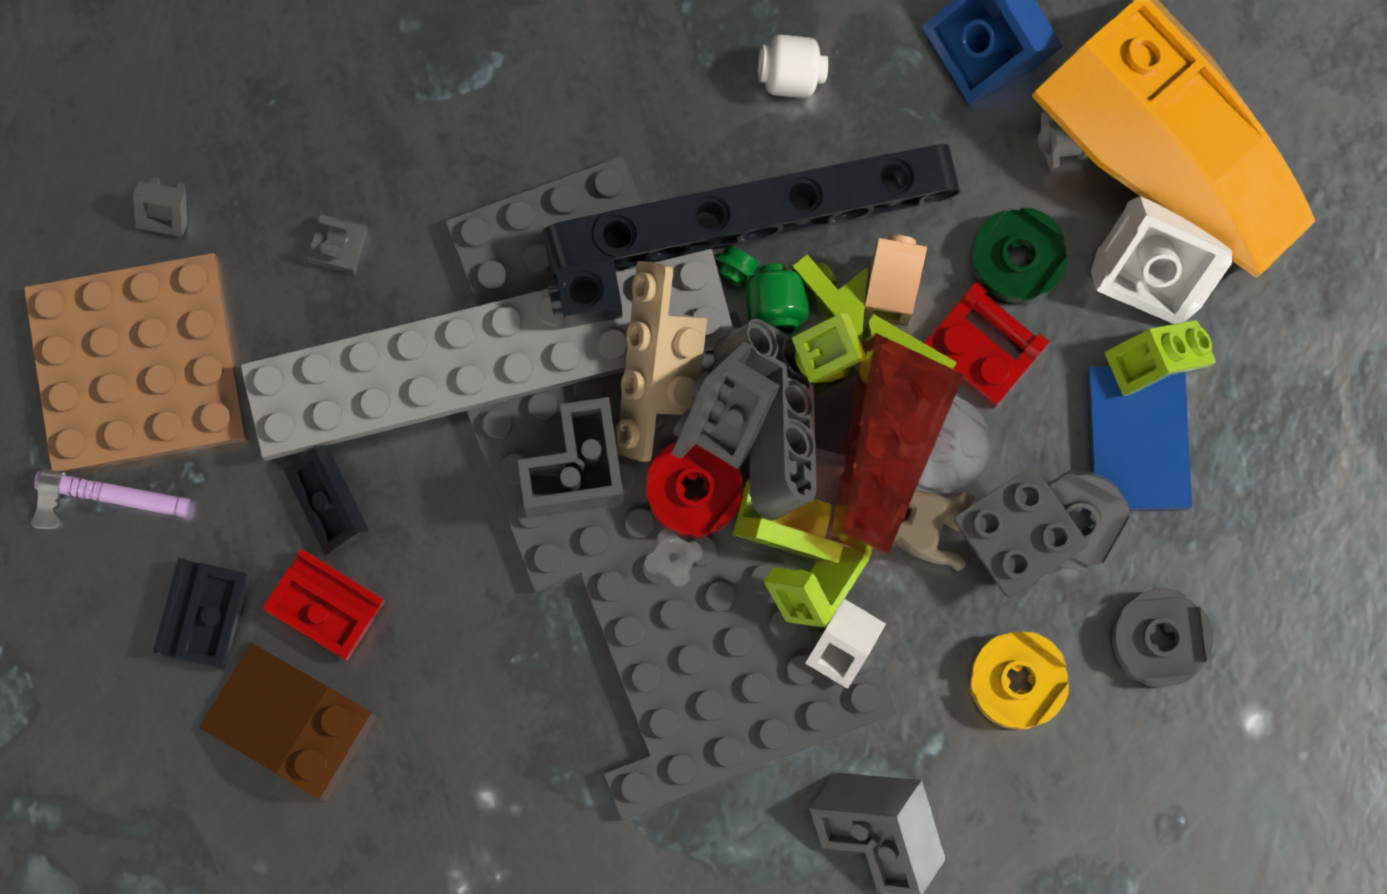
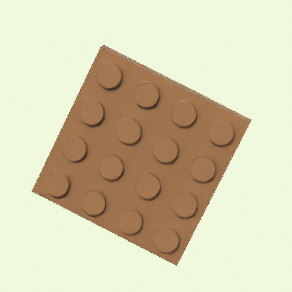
[24,253,247,474]

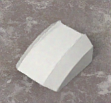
[1091,196,1233,324]

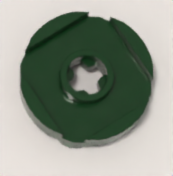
[971,208,1068,305]

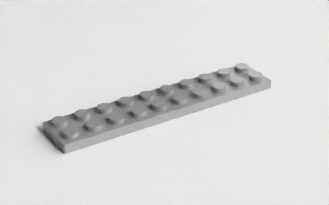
[241,249,734,461]

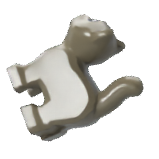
[880,481,975,571]

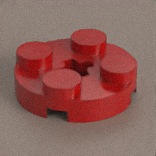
[646,443,743,539]

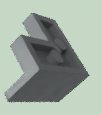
[809,773,945,894]

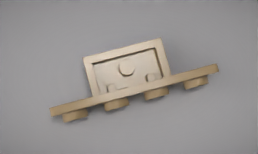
[615,261,707,462]

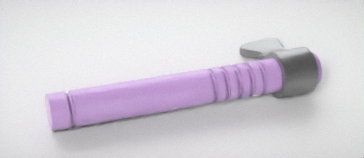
[31,468,190,528]

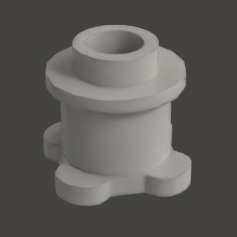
[1038,112,1088,168]

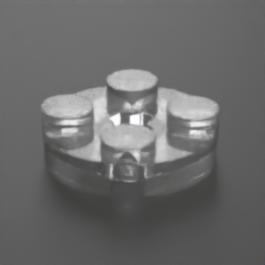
[892,396,990,494]

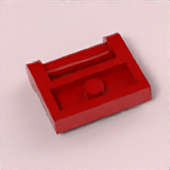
[924,281,1051,408]

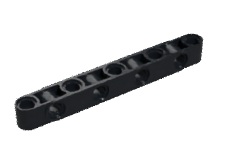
[542,144,962,280]

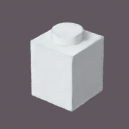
[805,599,886,689]

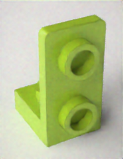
[792,313,867,383]
[1104,320,1216,396]
[764,547,869,628]

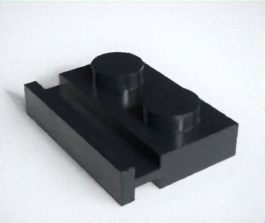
[152,557,250,671]

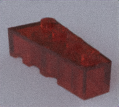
[831,333,964,558]

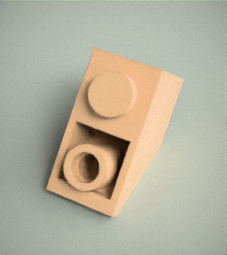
[864,235,927,325]

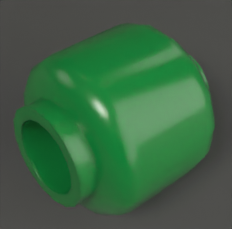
[745,263,809,336]

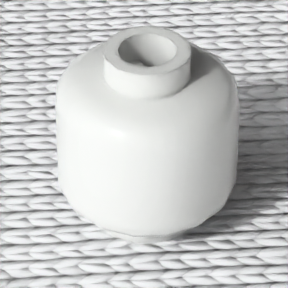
[758,35,828,98]

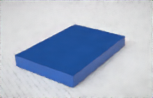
[1087,367,1192,511]

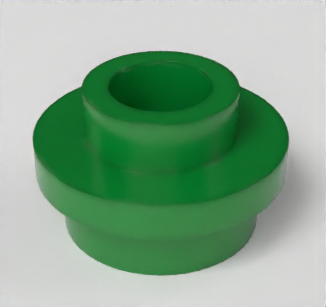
[714,245,760,287]

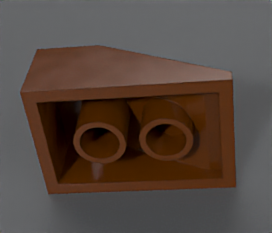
[199,643,378,802]

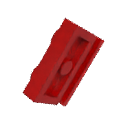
[262,549,385,662]

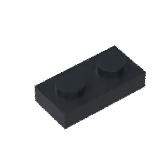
[283,445,370,555]

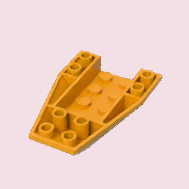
[1031,0,1315,278]

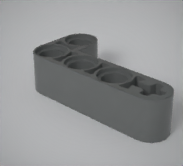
[713,319,817,521]

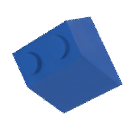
[922,0,1063,104]

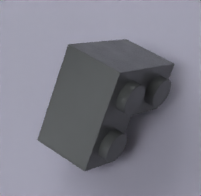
[517,397,624,518]

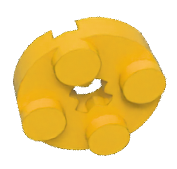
[969,631,1069,730]

